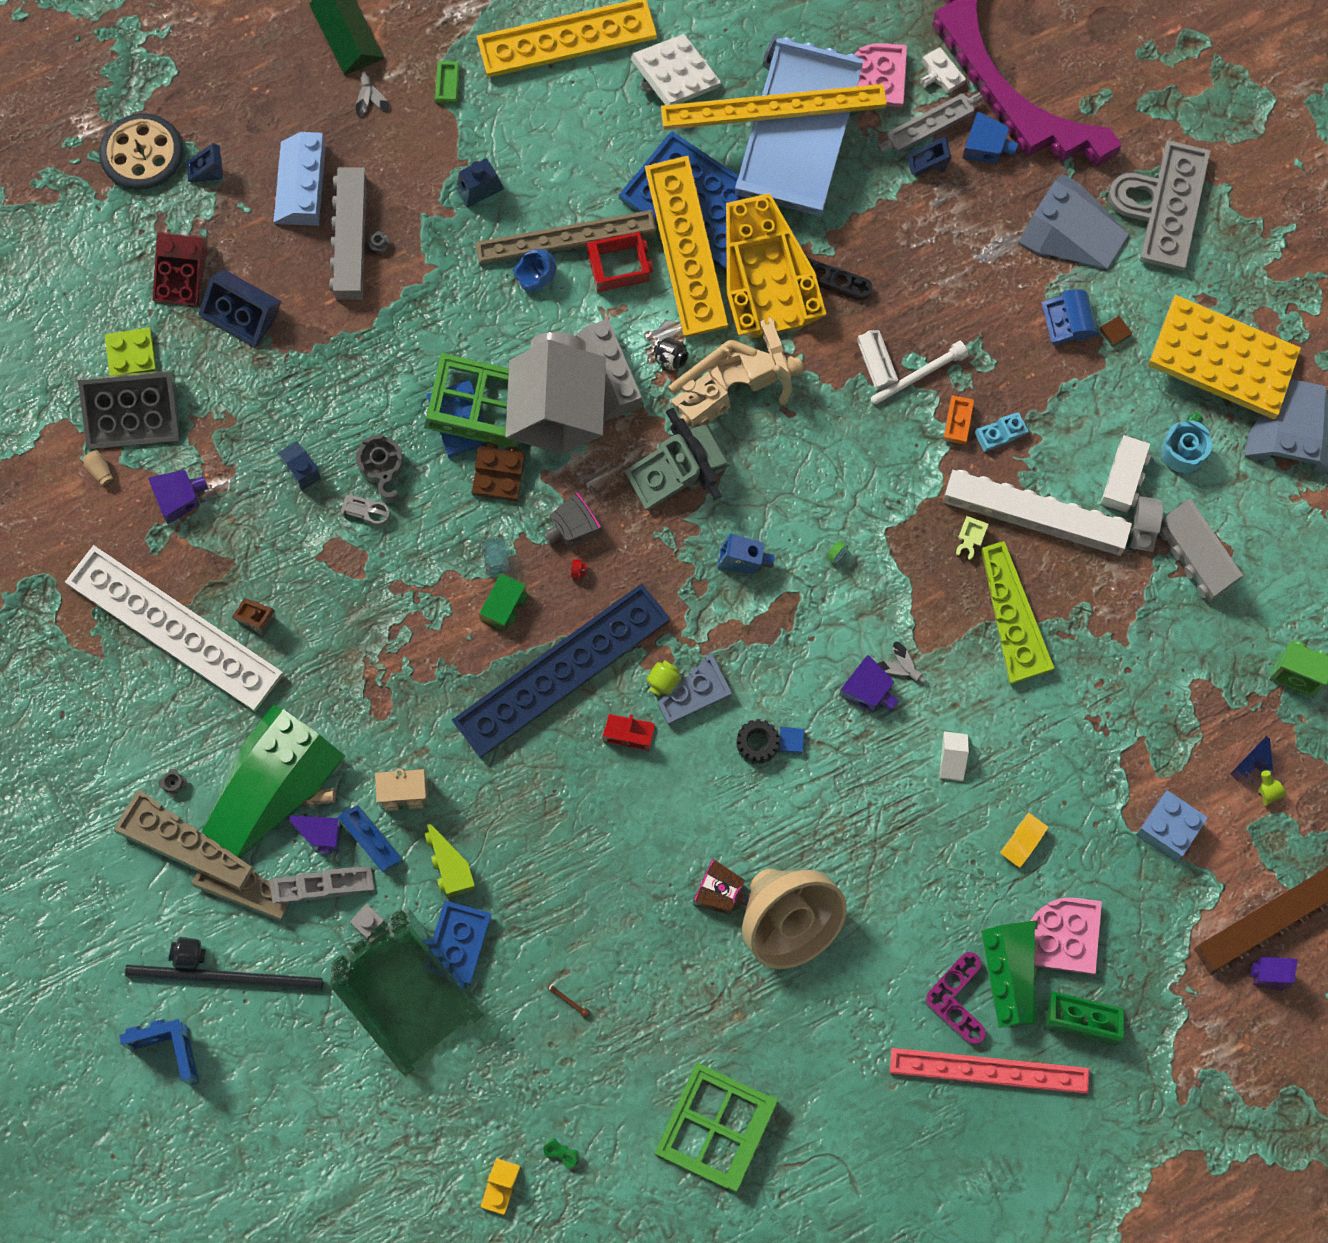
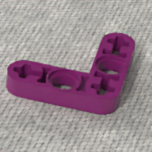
[925,952,986,1045]

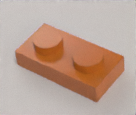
[943,395,974,445]

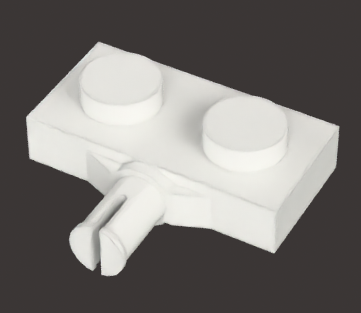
[920,47,966,94]

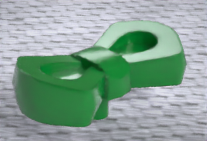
[543,1138,579,1169]

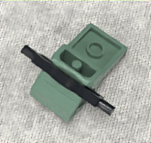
[625,408,731,511]

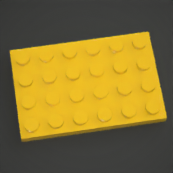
[1147,295,1301,420]

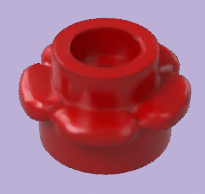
[570,558,587,581]

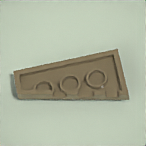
[192,870,290,922]

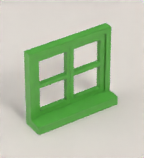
[424,353,516,447]
[654,1062,778,1193]

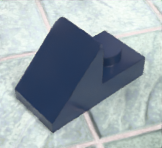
[907,137,952,177]
[187,143,223,182]

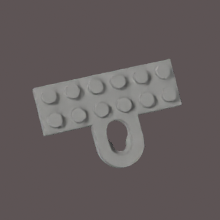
[1109,140,1210,271]

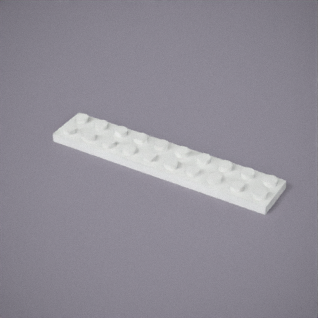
[65,545,283,712]

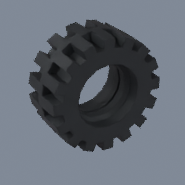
[736,719,780,765]

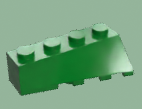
[981,920,1038,1028]

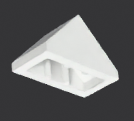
[939,732,969,782]

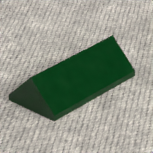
[309,0,384,76]

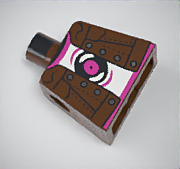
[693,859,750,915]

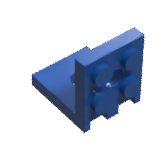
[119,1019,199,1086]

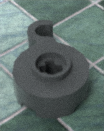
[356,434,403,504]

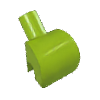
[1258,770,1286,806]

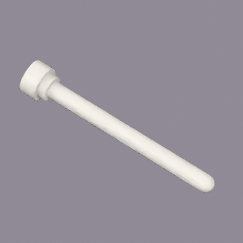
[871,341,969,404]

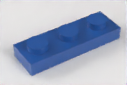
[338,805,403,872]

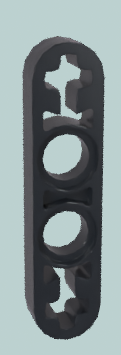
[807,258,873,301]

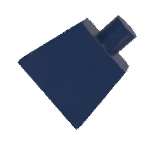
[456,159,504,208]

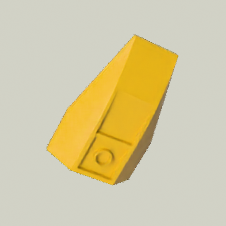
[726,193,826,338]

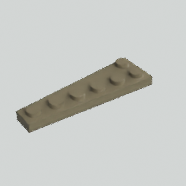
[113,789,253,891]

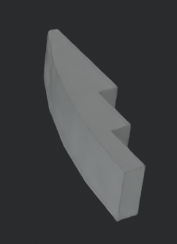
[269,866,374,905]

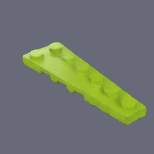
[981,541,1055,685]

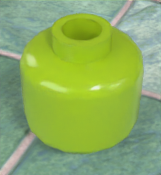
[647,660,682,697]

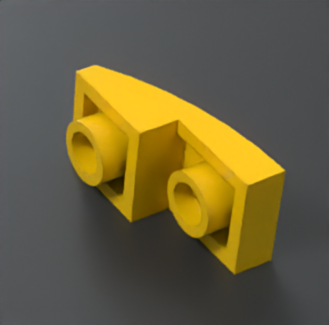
[1000,812,1048,868]

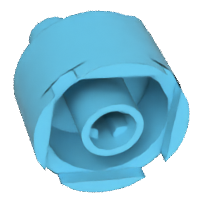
[1160,420,1212,474]

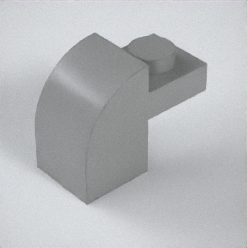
[1130,496,1163,552]

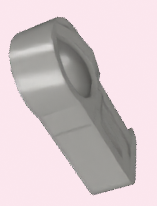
[341,494,390,527]

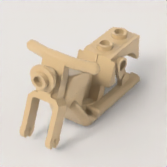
[668,318,805,429]

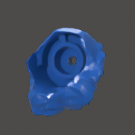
[513,249,556,294]

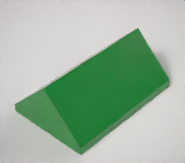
[1044,991,1124,1046]

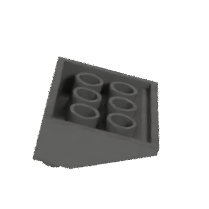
[78,369,180,449]

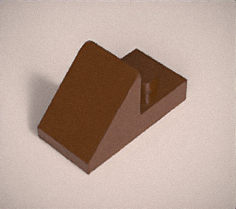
[232,598,276,637]

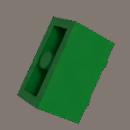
[479,573,528,632]

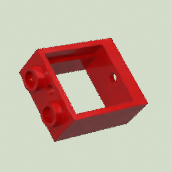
[587,232,653,292]

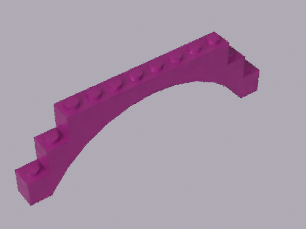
[932,0,1122,167]

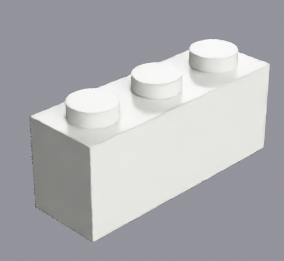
[1100,435,1151,513]

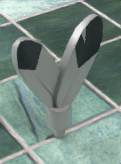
[355,71,389,117]
[877,641,926,683]

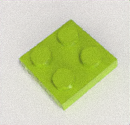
[104,327,157,375]

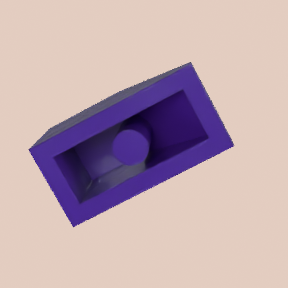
[289,816,341,855]
[1250,957,1298,991]

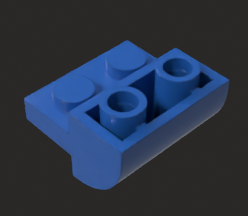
[1041,289,1099,346]

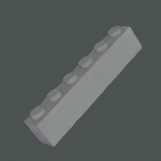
[330,167,367,300]

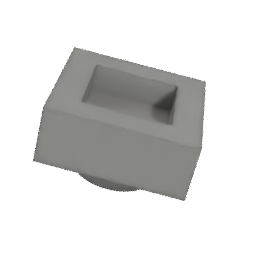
[350,904,385,939]

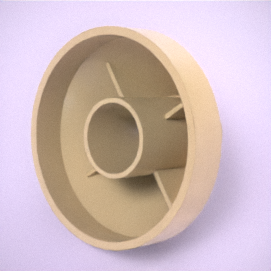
[742,869,847,969]

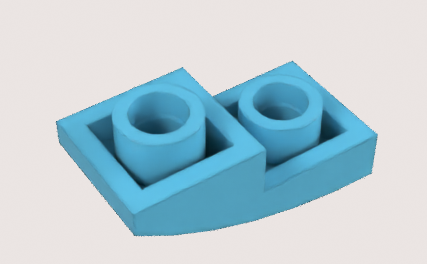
[974,412,1029,452]

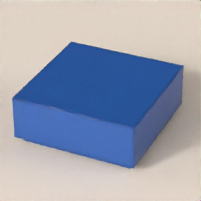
[778,727,804,754]

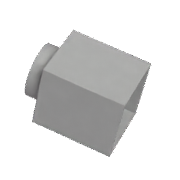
[505,333,606,454]

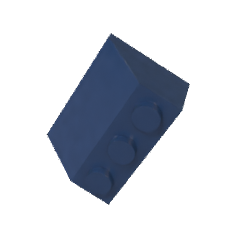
[198,269,282,347]

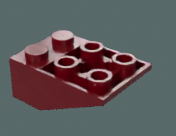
[152,232,208,306]

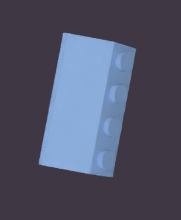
[274,132,326,226]

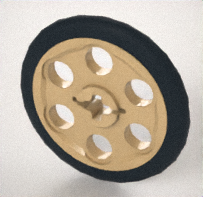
[99,113,183,190]

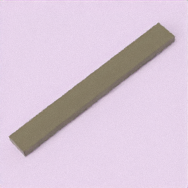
[475,210,656,266]

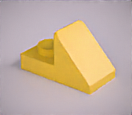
[480,1158,520,1215]

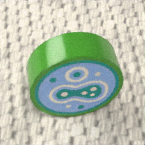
[827,541,848,564]

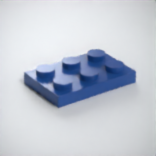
[427,380,486,458]
[423,901,492,985]

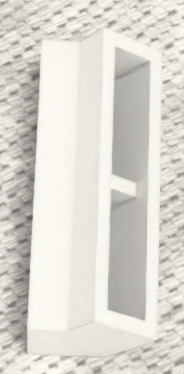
[857,330,898,391]

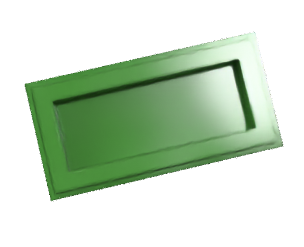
[435,61,460,105]

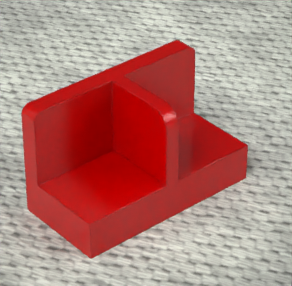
[603,714,655,751]

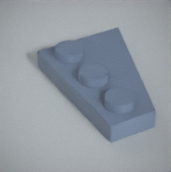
[658,653,732,725]

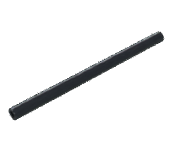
[125,964,323,990]

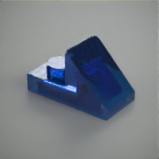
[1230,735,1273,780]

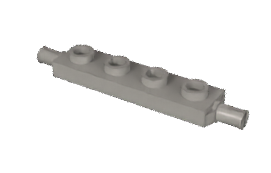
[877,93,983,154]

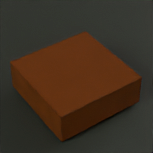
[1099,316,1132,347]

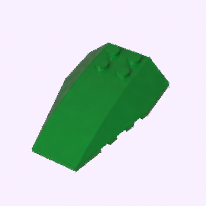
[202,705,345,858]

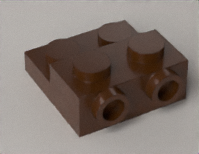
[472,443,525,502]

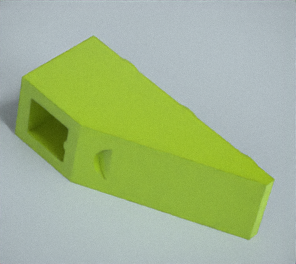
[425,824,476,898]

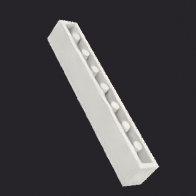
[942,470,1132,556]

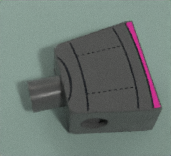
[543,492,602,548]

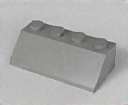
[575,319,642,422]
[1159,498,1243,603]

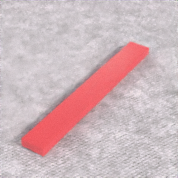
[889,1048,1089,1094]

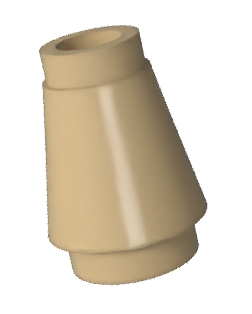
[82,450,114,486]

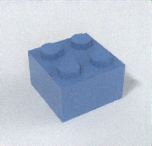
[1136,790,1208,862]

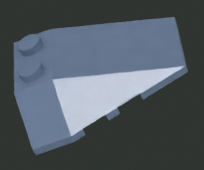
[1018,174,1129,270]
[1244,379,1328,474]

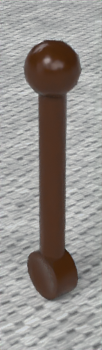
[546,984,590,1018]

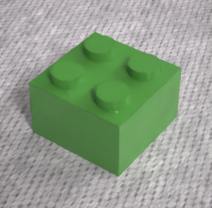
[1269,641,1328,697]

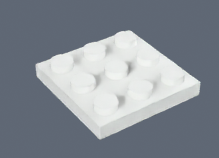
[631,34,721,105]

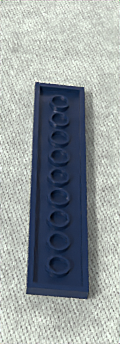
[452,583,670,759]

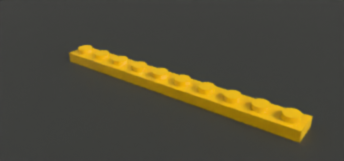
[661,84,887,130]

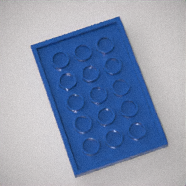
[619,131,779,272]

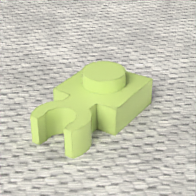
[956,516,989,560]

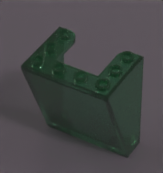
[330,907,484,1077]

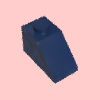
[277,441,321,491]

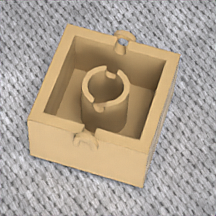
[375,768,429,811]

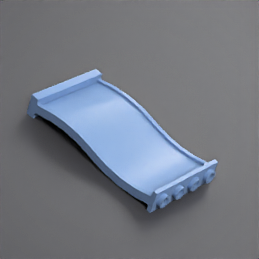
[735,38,864,217]

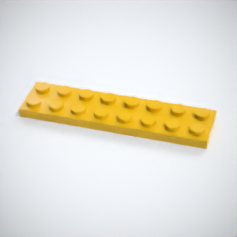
[477,0,657,78]
[645,156,728,338]

